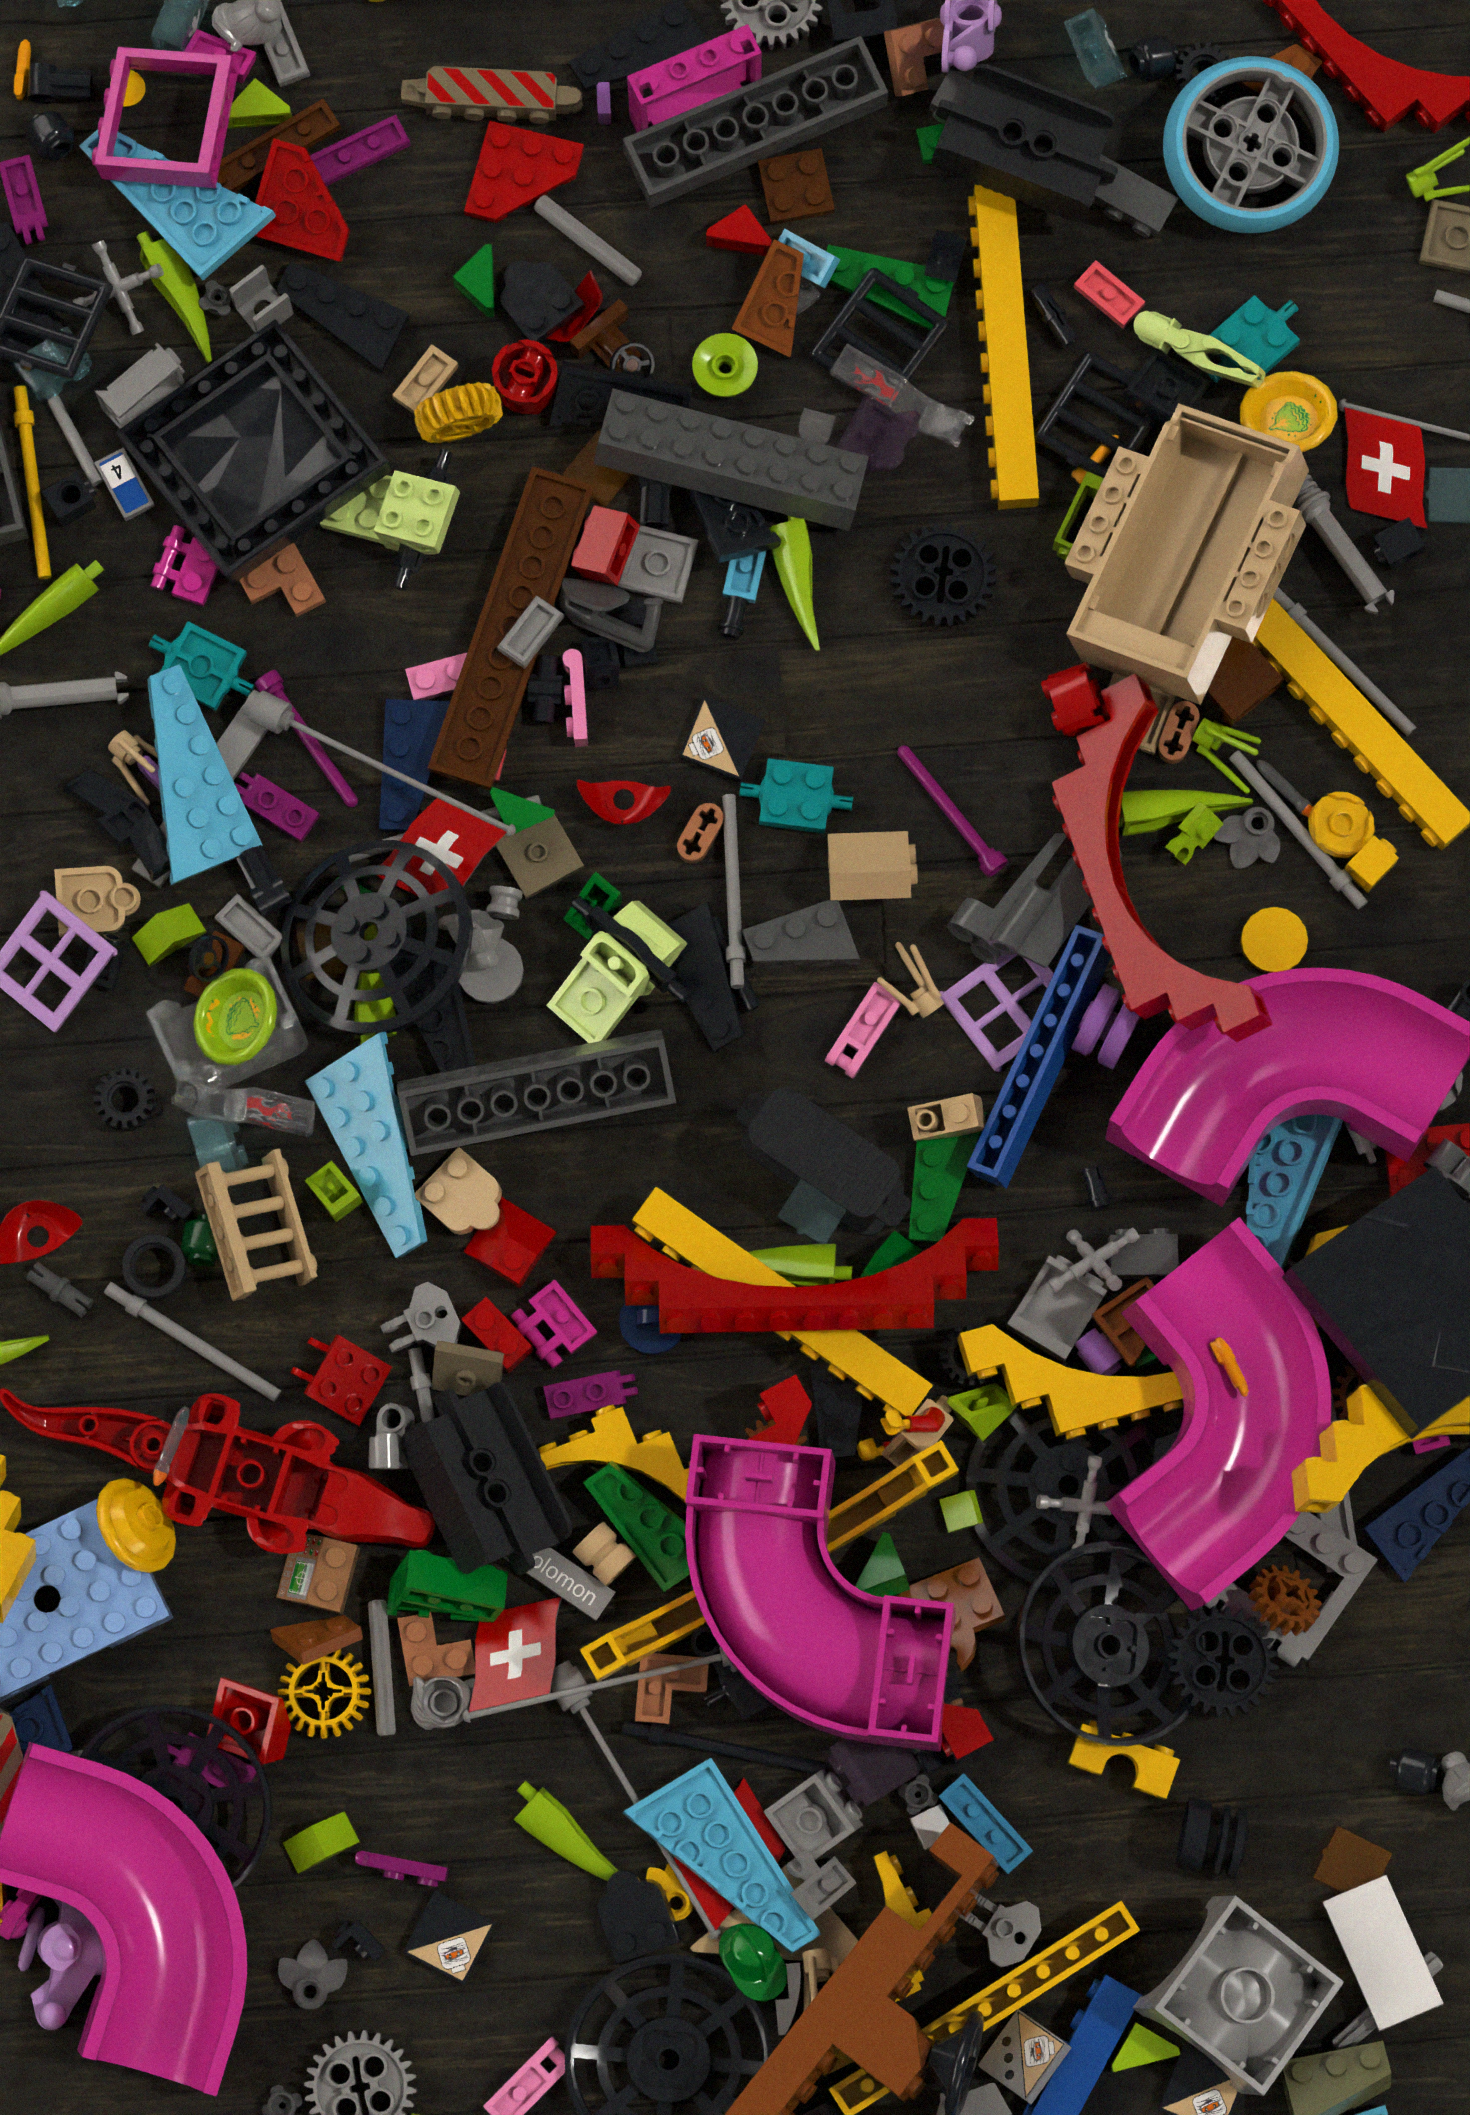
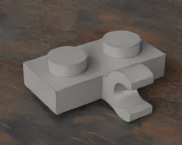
[786,1849,856,1921]

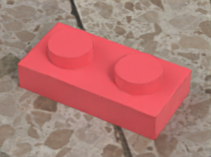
[1074,260,1145,329]

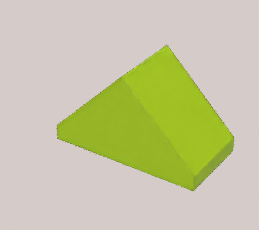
[228,78,292,129]
[132,903,206,967]
[305,1160,363,1222]
[947,1383,1017,1442]
[283,1811,360,1874]
[1109,2022,1181,2072]

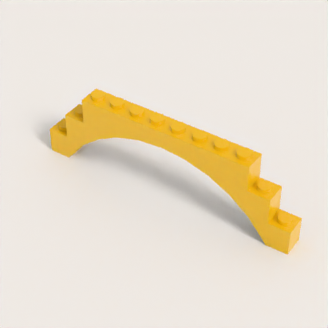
[957,1225,1349,1440]
[1291,1384,1470,1513]
[580,1440,959,1682]

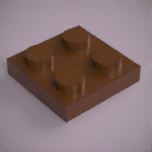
[758,148,835,226]

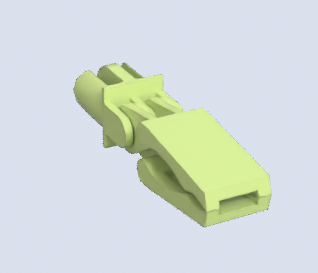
[1133,311,1266,388]

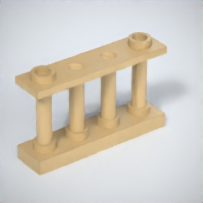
[195,1148,318,1301]

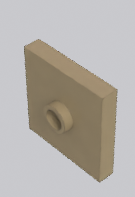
[495,814,584,900]
[432,1341,504,1396]

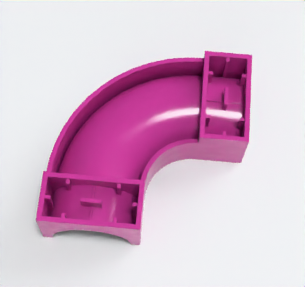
[1105,968,1470,1207]
[1105,1217,1331,1611]
[685,1434,956,1751]
[0,1742,247,2096]

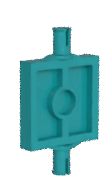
[1208,295,1300,383]
[149,621,255,711]
[739,758,853,834]

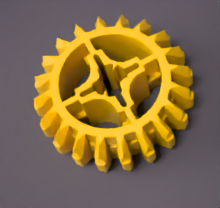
[414,382,503,443]
[278,1649,371,1739]

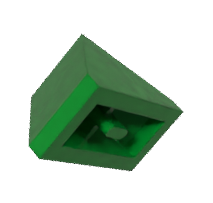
[453,244,494,317]
[489,786,555,834]
[563,872,622,940]
[859,1231,922,1278]
[855,1532,910,1597]

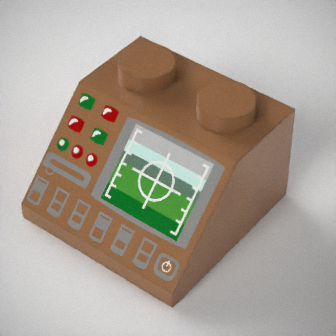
[276,1533,360,1615]

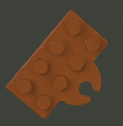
[894,1557,1006,1677]

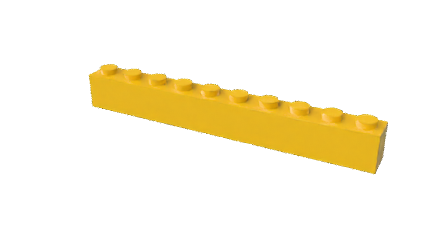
[968,185,1039,510]
[1252,598,1470,851]
[632,1187,933,1418]
[828,1901,1140,2115]

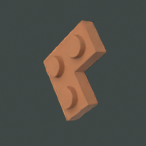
[884,18,944,96]
[239,543,326,617]
[397,1612,475,1687]
[635,1653,709,1724]

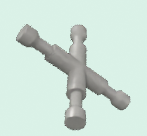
[73,240,164,336]
[1048,1227,1140,1293]
[1036,1455,1112,1557]

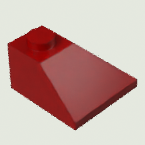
[464,1196,557,1289]
[206,1677,291,1764]

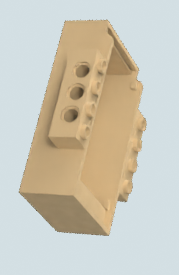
[1064,403,1309,705]

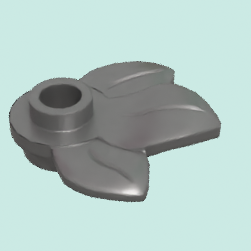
[1214,807,1280,869]
[278,1939,348,2009]

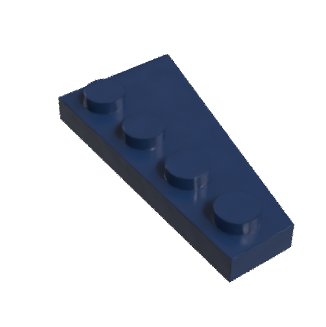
[379,699,450,832]
[1362,1446,1470,1583]
[9,1684,75,1758]

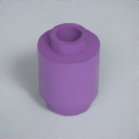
[1074,1328,1123,1376]

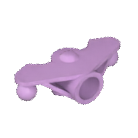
[940,0,1002,73]
[31,1898,103,2030]

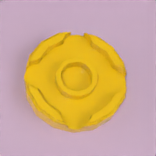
[1308,792,1375,858]
[1240,907,1308,973]

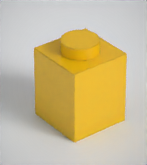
[1345,835,1399,893]

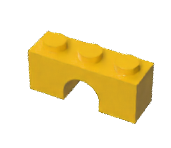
[1067,1720,1180,1800]

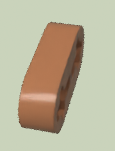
[1157,701,1200,764]
[677,803,723,864]

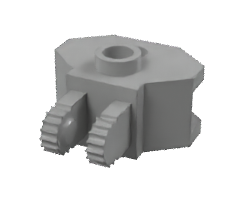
[380,1282,462,1352]
[960,1894,1041,1968]

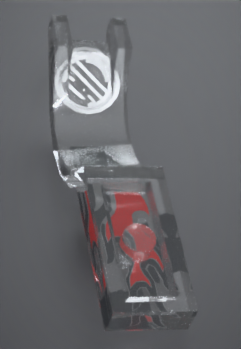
[830,344,975,447]
[171,1069,316,1137]

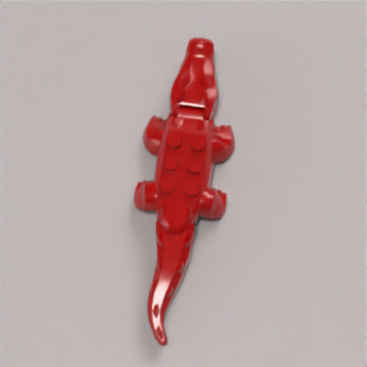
[0,1388,435,1554]

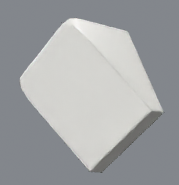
[910,1804,949,1850]

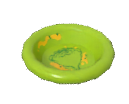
[193,968,278,1065]

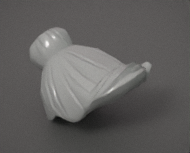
[212,0,282,52]
[438,909,504,970]
[411,1675,475,1730]
[1441,1751,1470,1810]

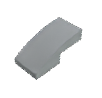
[775,1963,801,2035]

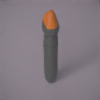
[1257,760,1313,818]

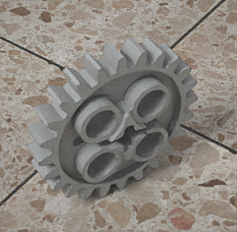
[720,0,824,50]
[304,2030,417,2115]

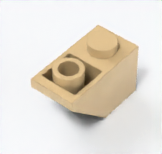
[907,1093,986,1141]

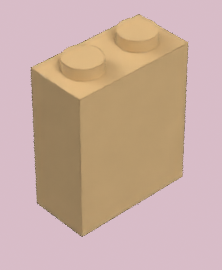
[828,831,918,901]

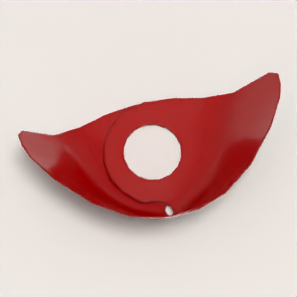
[547,269,603,342]
[577,779,671,825]
[0,1200,83,1264]

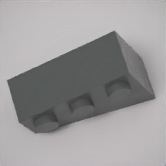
[742,899,860,969]

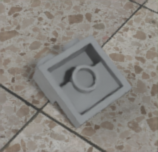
[763,1769,863,1863]

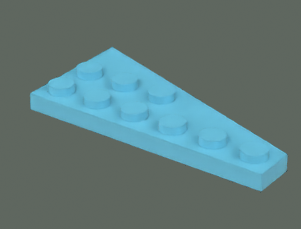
[79,129,276,281]
[147,664,263,885]
[305,1032,427,1258]
[1246,1114,1343,1271]
[623,1758,821,1954]

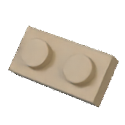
[392,344,459,414]

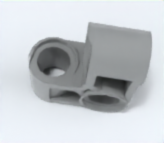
[369,1403,415,1469]

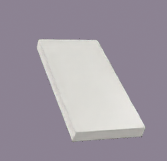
[1323,1875,1443,2032]

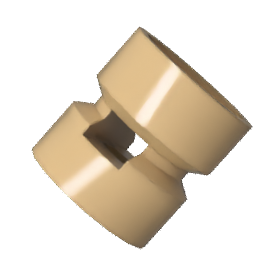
[572,1522,637,1586]

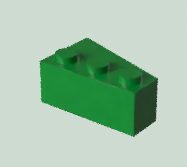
[386,1550,508,1623]

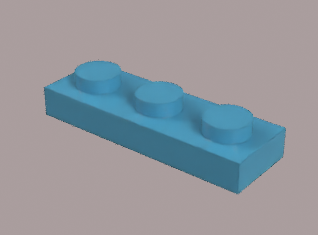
[938,1773,1033,1874]

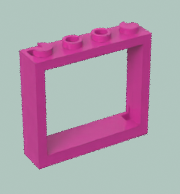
[627,24,762,132]
[92,47,238,188]

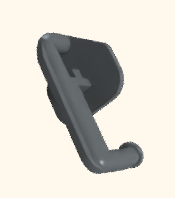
[558,578,663,652]

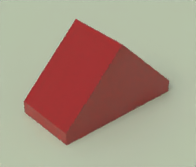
[706,204,772,256]

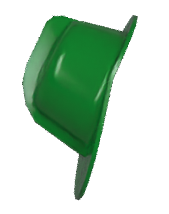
[719,1923,787,2002]

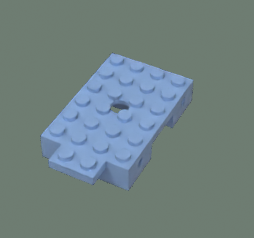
[0,1499,173,1702]

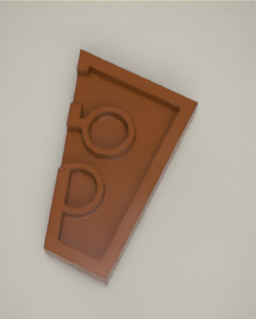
[732,239,804,357]

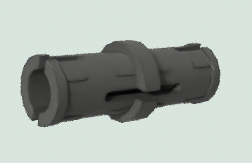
[26,1262,94,1318]

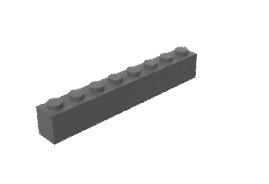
[929,69,1178,238]

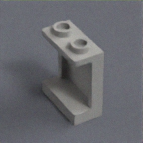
[1006,1255,1107,1363]

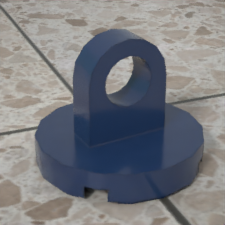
[619,1303,684,1355]

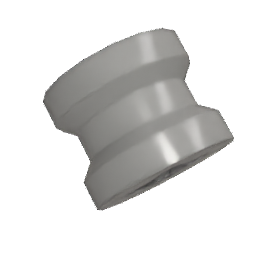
[486,885,523,920]

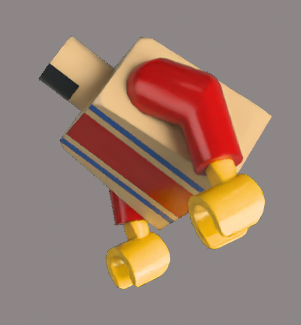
[856,1394,954,1467]

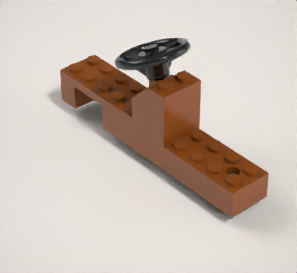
[712,1822,999,2115]

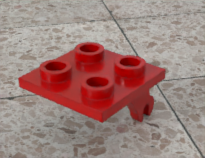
[290,1334,392,1426]

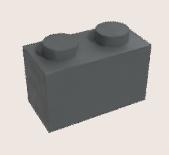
[1108,1228,1179,1279]

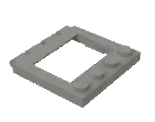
[1205,1512,1378,1668]

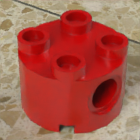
[492,339,559,415]
[1041,662,1107,737]

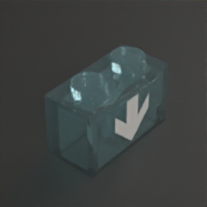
[151,0,209,52]
[1064,8,1126,90]

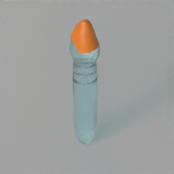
[153,1406,190,1486]

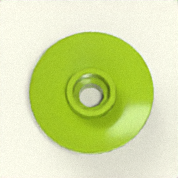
[692,333,758,397]

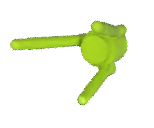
[1405,136,1470,202]
[1192,718,1261,794]

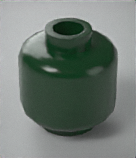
[181,1214,220,1267]

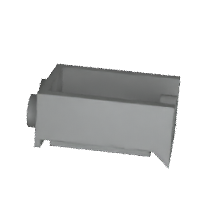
[95,343,185,429]

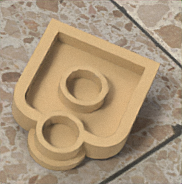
[54,866,141,937]
[415,1147,502,1235]

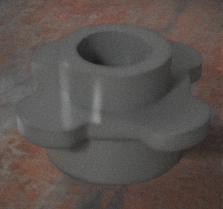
[199,280,233,316]
[898,1774,938,1815]
[262,2085,303,2115]

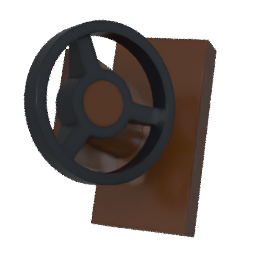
[570,299,655,379]
[183,931,245,999]

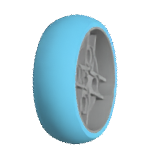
[1163,56,1339,233]

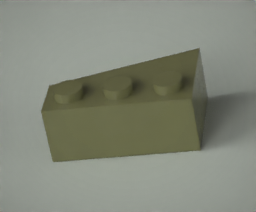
[1280,2041,1392,2115]

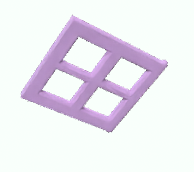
[0,891,118,1032]
[940,954,1053,1072]

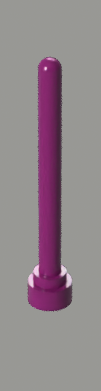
[254,669,358,807]
[897,745,1008,878]

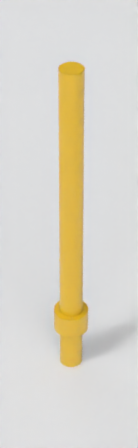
[13,386,52,579]

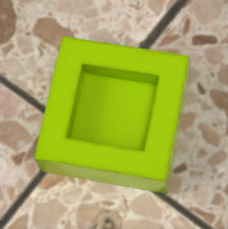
[939,1490,984,1533]

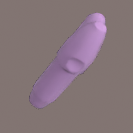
[18,1907,46,1971]

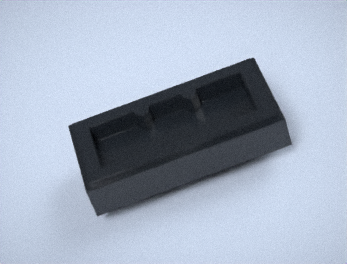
[619,598,658,668]

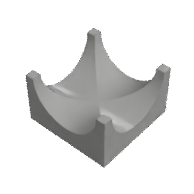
[1133,1896,1344,2096]

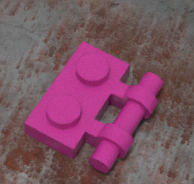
[150,525,218,607]
[510,1280,597,1369]

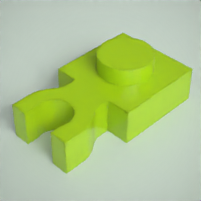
[1165,802,1224,865]

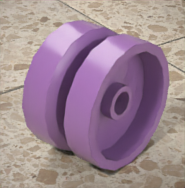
[1071,983,1140,1070]

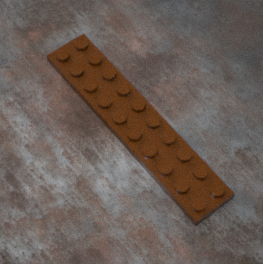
[427,466,595,791]

